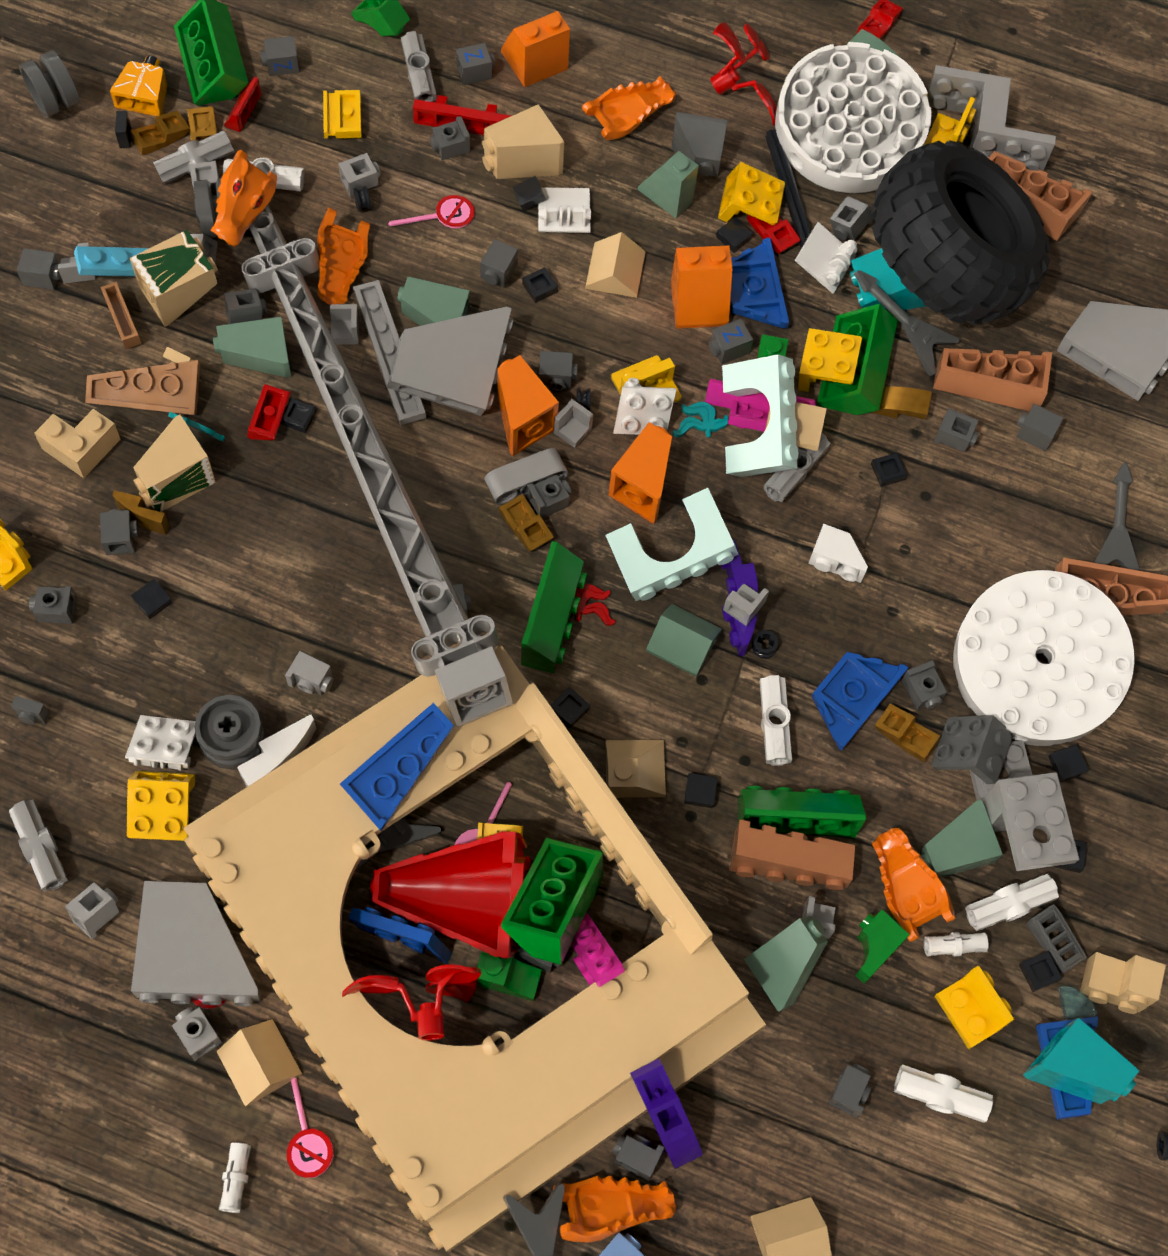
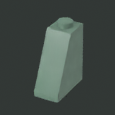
[637,151,699,218]
[397,277,470,326]
[213,317,291,377]
[919,799,1003,878]
[744,915,828,1012]

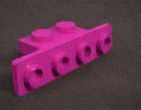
[705,379,816,432]
[571,912,625,987]

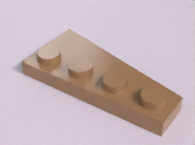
[85,359,201,415]

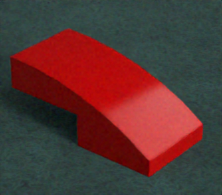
[856,0,903,40]
[746,215,800,254]

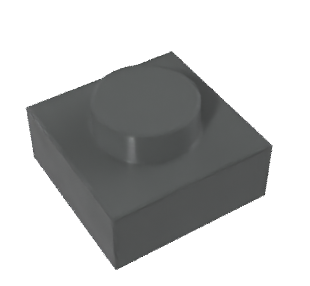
[11,696,50,725]

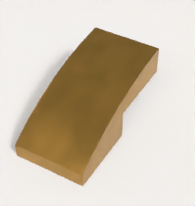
[187,106,217,141]
[130,110,190,155]
[871,387,932,420]
[112,490,169,535]
[498,494,554,552]
[875,704,940,763]

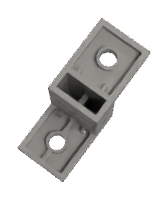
[927,65,1056,171]
[969,740,1079,871]

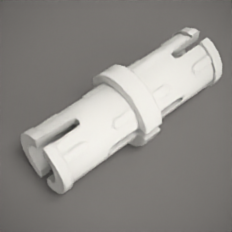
[924,932,988,957]
[219,1143,251,1213]

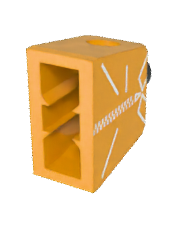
[110,55,167,116]

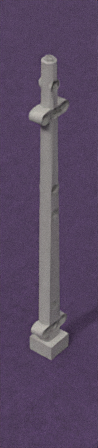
[242,205,513,727]

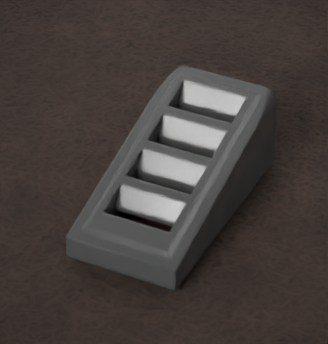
[1026,904,1087,974]

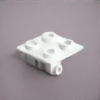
[538,188,591,233]
[794,222,857,294]
[613,378,676,435]
[125,715,195,771]

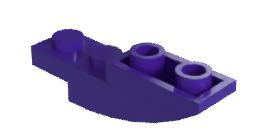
[720,540,758,657]
[630,1058,703,1169]

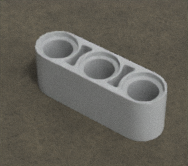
[484,448,568,504]

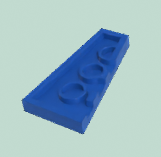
[340,702,454,831]

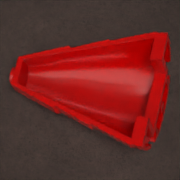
[370,831,531,958]

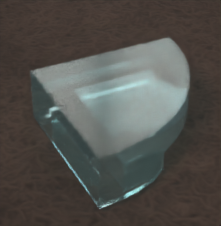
[1058,986,1097,1019]

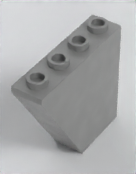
[1057,301,1168,401]
[387,307,513,416]
[131,881,262,1006]

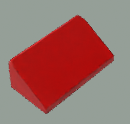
[224,77,262,132]
[247,384,291,440]

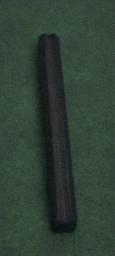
[765,129,812,249]

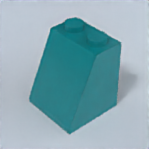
[850,248,926,313]
[1023,1018,1139,1104]

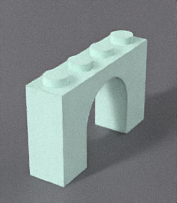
[722,354,798,477]
[606,488,738,601]

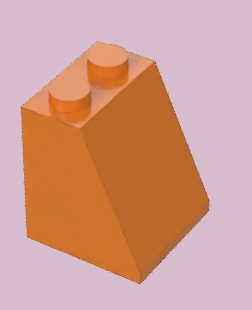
[501,11,570,88]
[671,245,732,329]
[498,355,559,456]
[608,422,672,524]

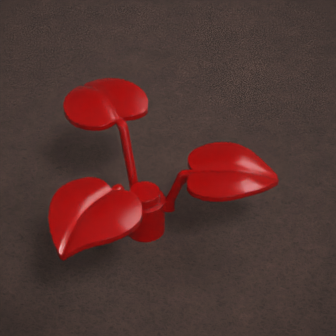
[710,22,777,126]
[342,964,481,1041]

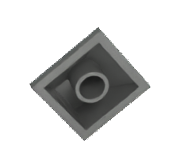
[671,112,727,177]

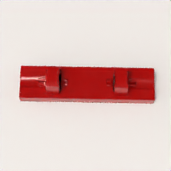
[413,95,511,135]

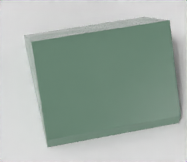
[646,604,722,677]

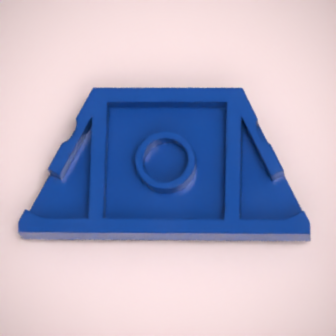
[730,237,789,329]
[811,652,909,751]

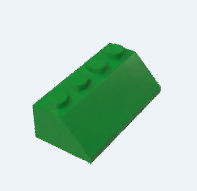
[174,0,249,106]
[817,303,897,415]
[521,541,587,673]
[738,786,866,838]
[501,838,603,965]

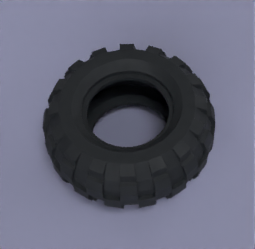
[871,140,1051,325]

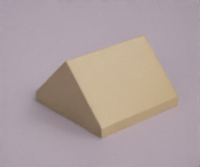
[585,232,646,298]
[765,402,827,451]
[217,1019,302,1107]
[750,1197,832,1256]

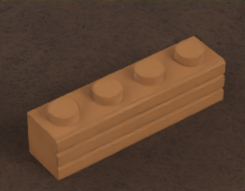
[101,282,141,349]

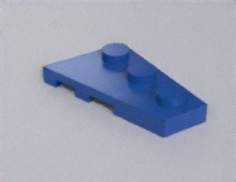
[348,907,452,964]
[1036,1016,1098,1120]

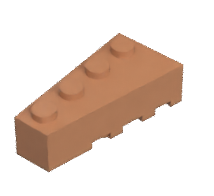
[988,151,1093,241]
[933,348,1052,411]
[1055,558,1168,616]
[729,820,855,890]

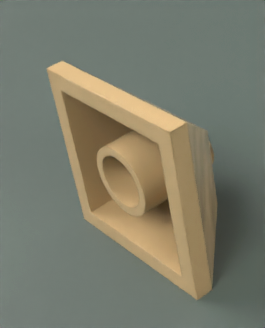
[605,740,666,798]

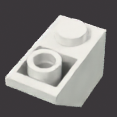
[808,524,868,583]

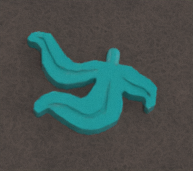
[672,402,728,438]
[168,412,225,442]

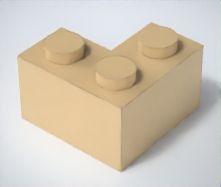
[34,409,121,478]
[1080,952,1166,1014]

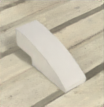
[237,714,316,787]

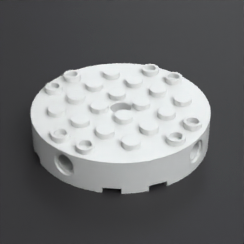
[775,42,931,193]
[953,570,1134,746]

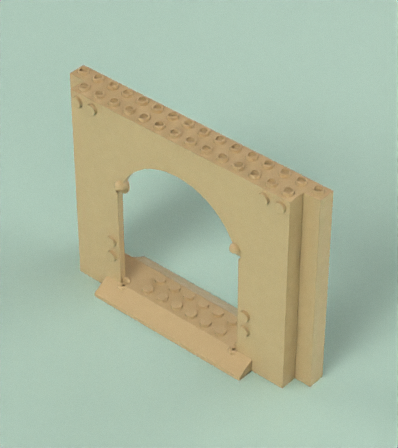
[183,633,766,1252]

